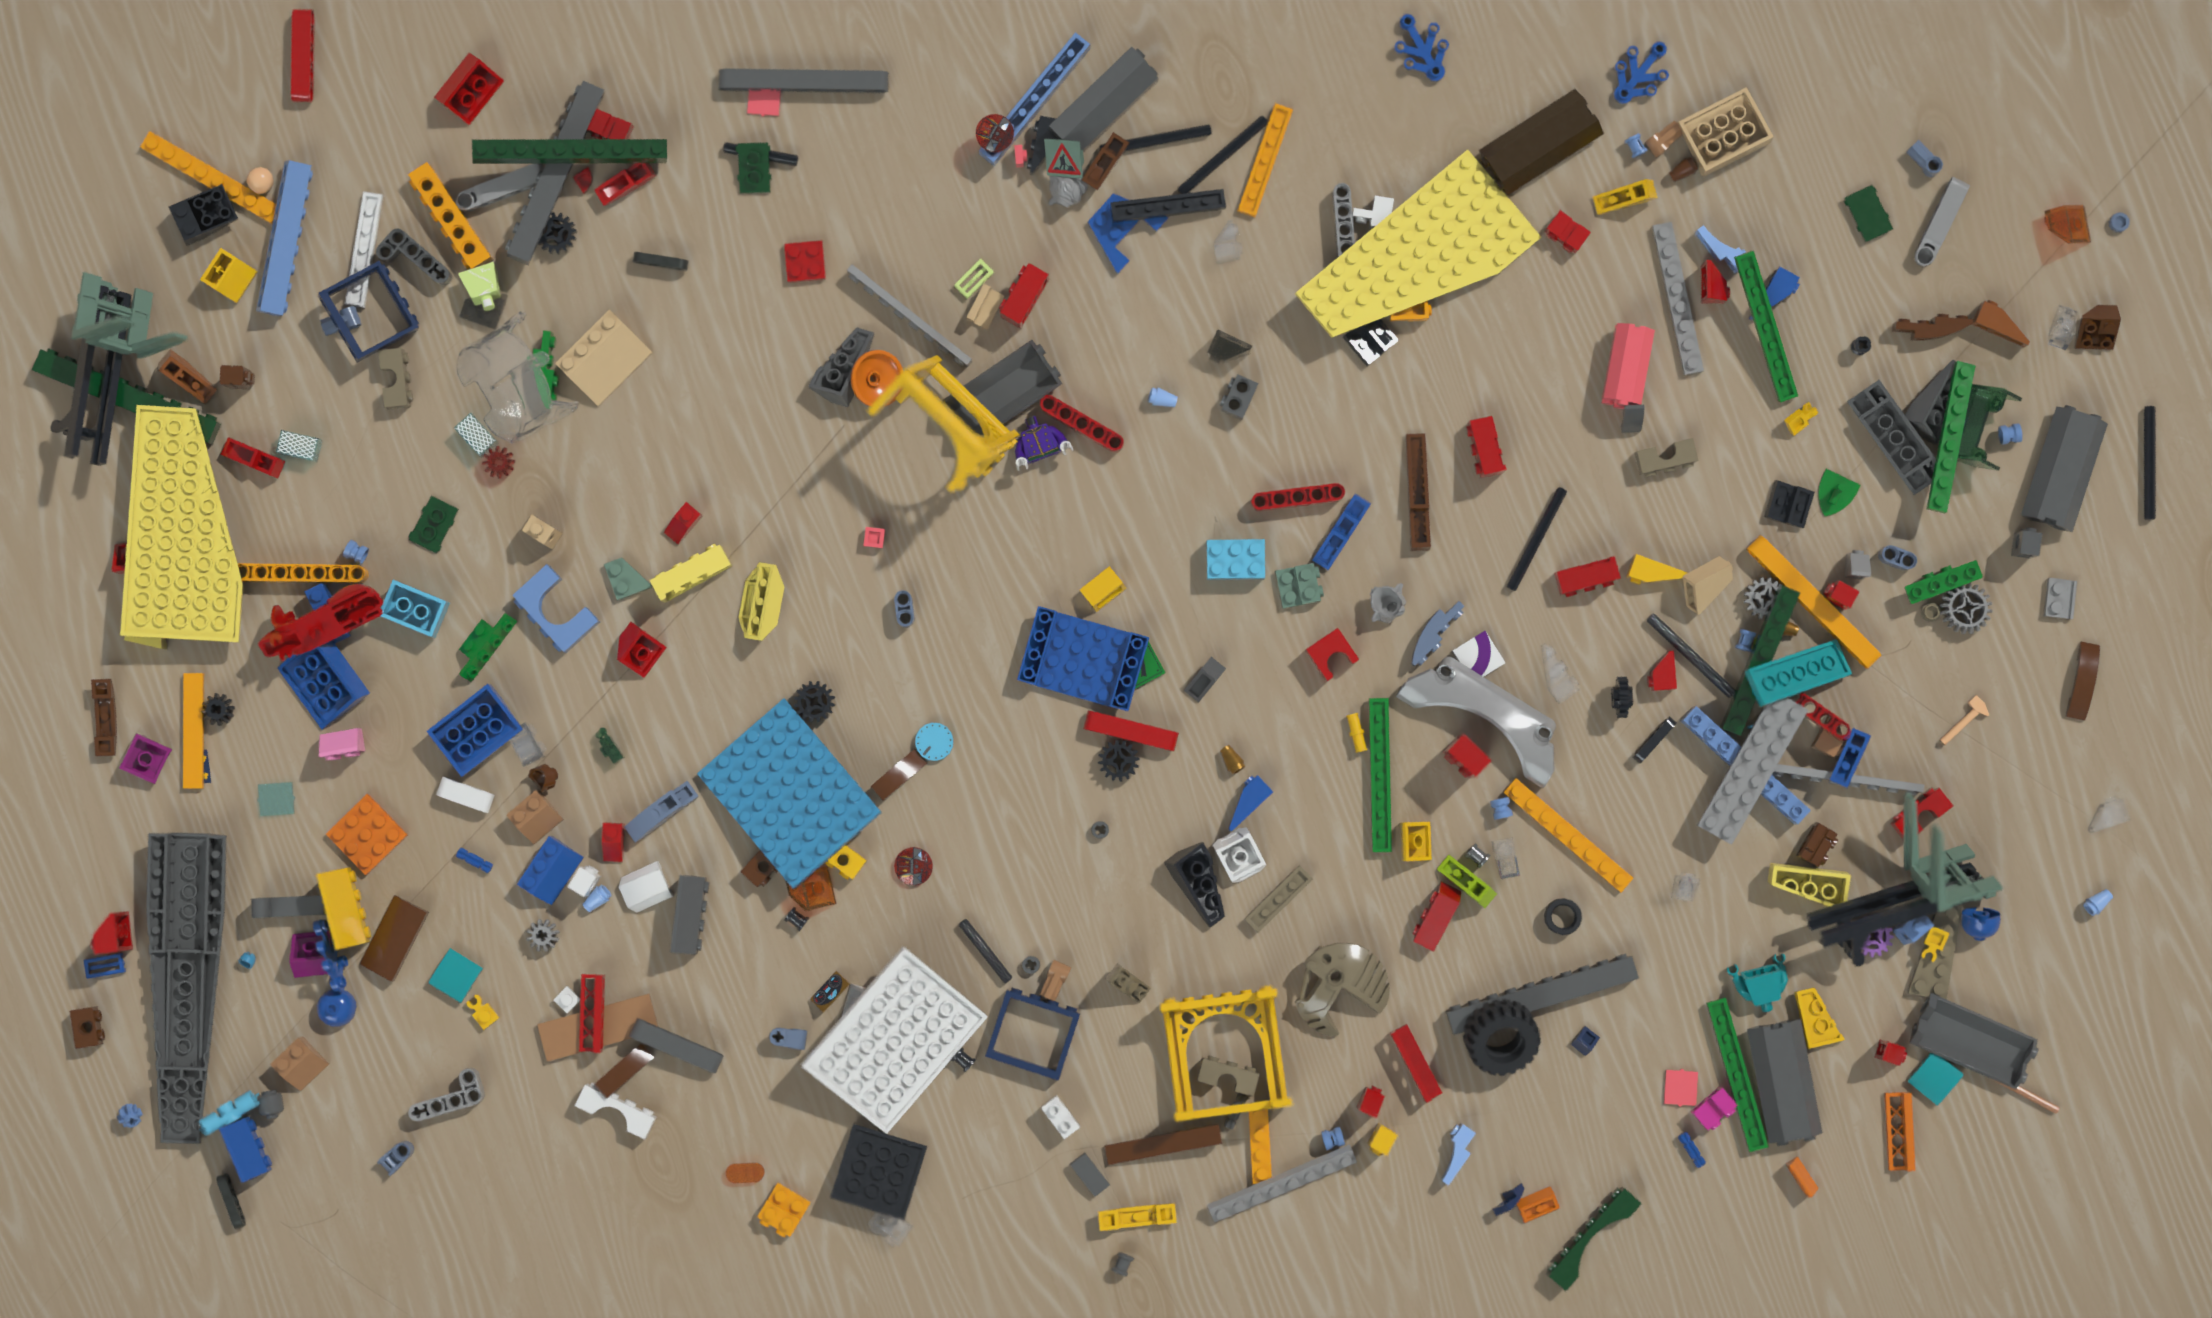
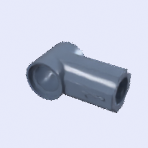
[1906,140,1943,177]
[320,306,362,336]

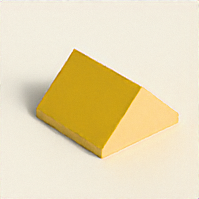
[1400,822,1432,861]

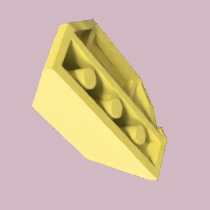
[738,562,784,641]

